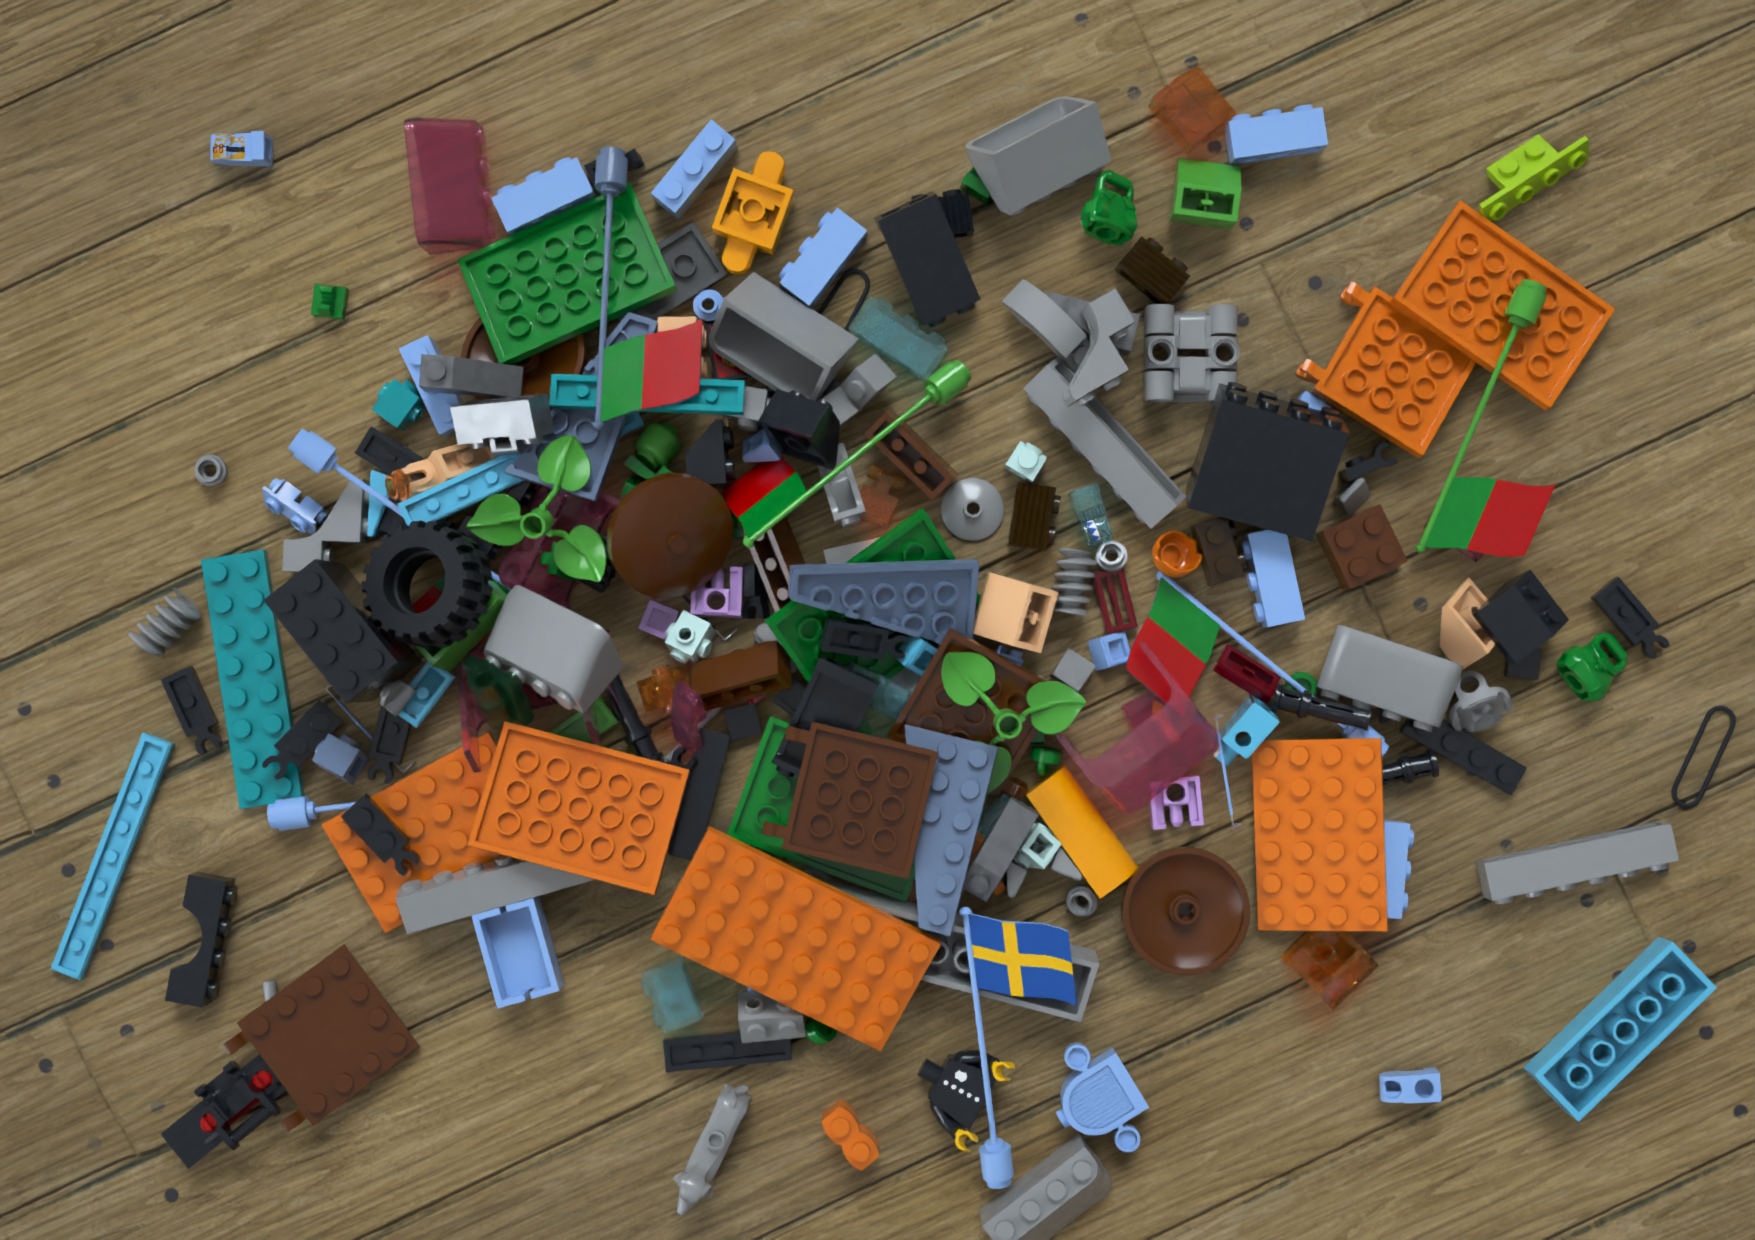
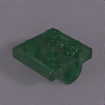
[462,655,535,729]

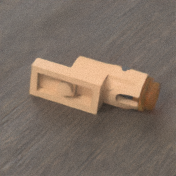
[385,444,499,501]

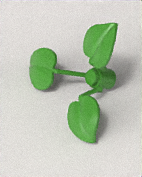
[466,435,607,582]
[941,652,1086,794]

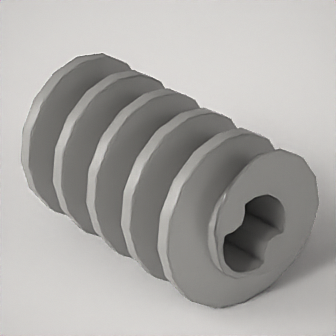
[1052,548,1097,616]
[128,588,201,657]

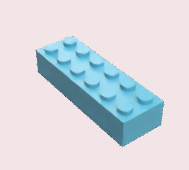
[1523,936,1717,1121]

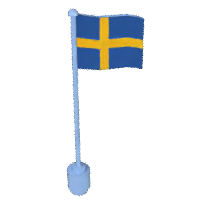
[959,907,1077,1189]

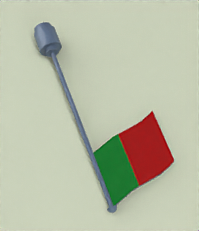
[592,147,703,430]

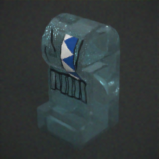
[1068,483,1113,547]

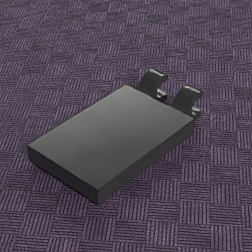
[618,222,728,323]

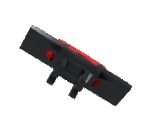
[161,1054,286,1169]

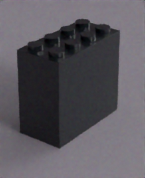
[1186,382,1349,541]
[263,559,422,703]

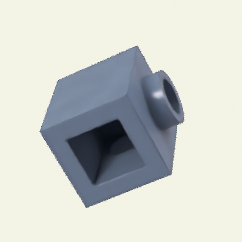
[312,733,370,785]

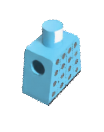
[1213,694,1280,767]

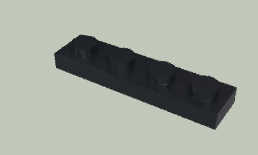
[1399,718,1527,795]
[663,1031,793,1072]

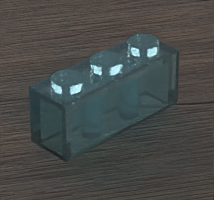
[848,296,949,381]

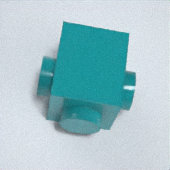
[371,379,424,431]

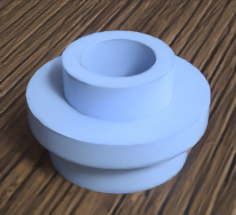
[693,289,723,321]

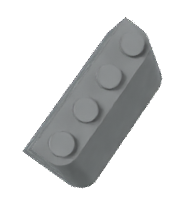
[965,96,1112,215]
[708,272,859,401]
[483,585,624,714]
[1316,625,1463,732]
[979,1132,1112,1240]

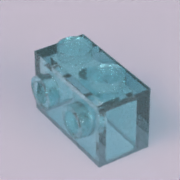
[640,956,703,1033]

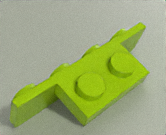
[1479,134,1589,222]

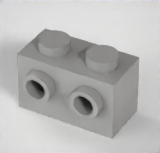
[724,386,771,432]
[738,991,806,1043]

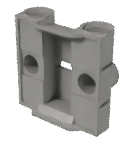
[1143,304,1240,403]

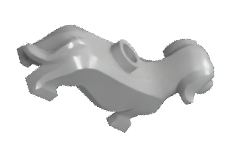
[674,1083,752,1215]

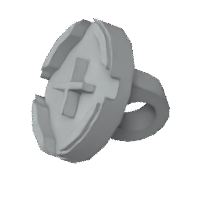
[1448,670,1513,732]

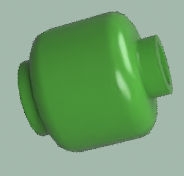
[634,422,681,470]

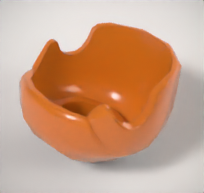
[1152,530,1203,578]

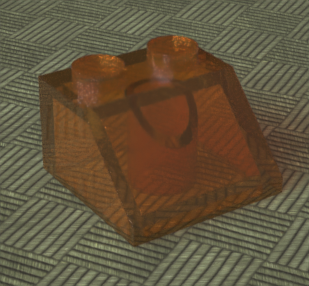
[1148,65,1237,155]
[1280,931,1379,1010]

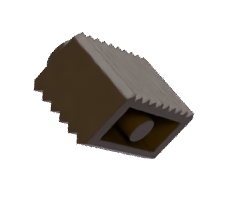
[1115,236,1190,304]
[1007,482,1061,551]

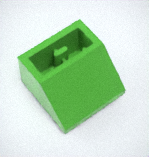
[1169,158,1242,230]

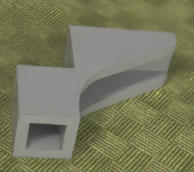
[1063,288,1135,408]
[822,354,897,430]
[817,443,866,528]
[282,479,370,572]

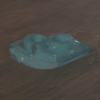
[848,661,912,719]

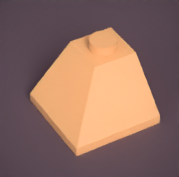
[1440,577,1495,670]

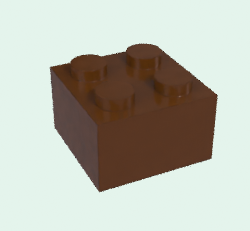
[1315,504,1408,590]

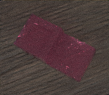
[671,681,707,754]

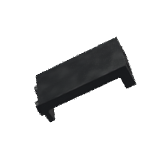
[874,191,981,327]
[771,654,880,777]

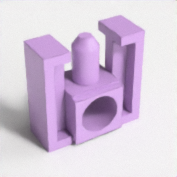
[690,567,744,618]
[1147,775,1204,830]

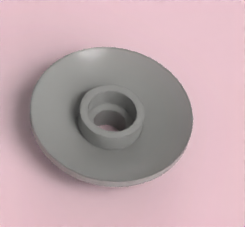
[941,478,1004,541]

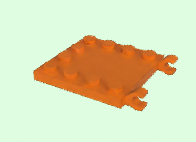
[1295,282,1476,459]

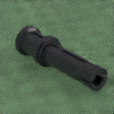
[605,674,664,761]
[1271,683,1372,731]
[1383,749,1439,785]

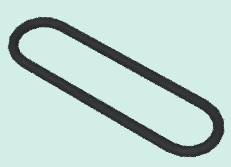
[1671,706,1736,808]

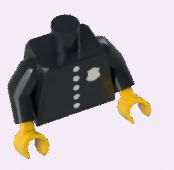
[917,1050,1015,1152]

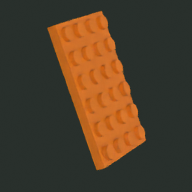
[1390,200,1615,411]
[468,721,691,896]
[321,731,500,933]
[1252,738,1389,931]

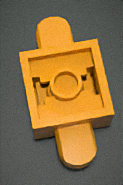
[712,151,795,275]

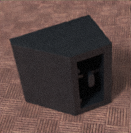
[686,419,736,489]

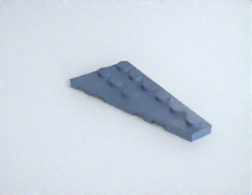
[504,312,658,503]
[788,559,979,644]
[905,724,999,937]

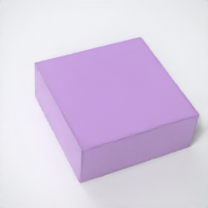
[638,600,680,640]

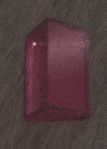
[404,117,495,255]

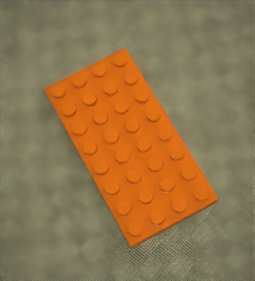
[650,826,941,1051]

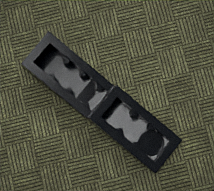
[668,728,731,860]

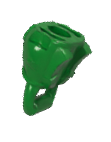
[1080,170,1138,246]
[1556,633,1628,702]

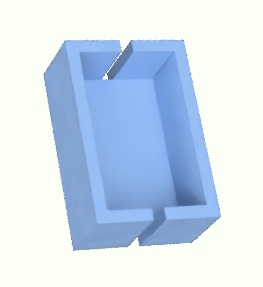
[472,896,565,1009]

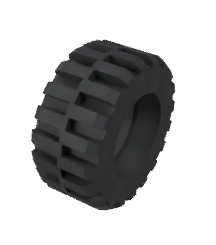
[362,520,493,649]

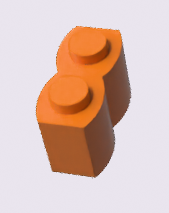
[822,1099,879,1171]

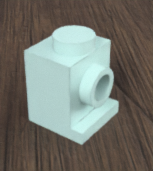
[1004,441,1047,483]

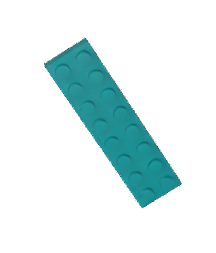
[201,550,305,809]

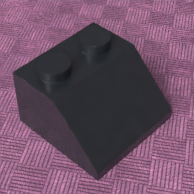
[758,389,840,470]
[1472,570,1569,665]

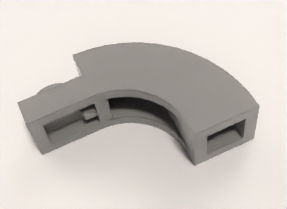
[1001,279,1090,373]

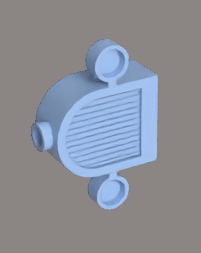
[1056,1042,1149,1152]

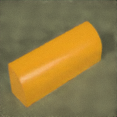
[1025,764,1138,899]

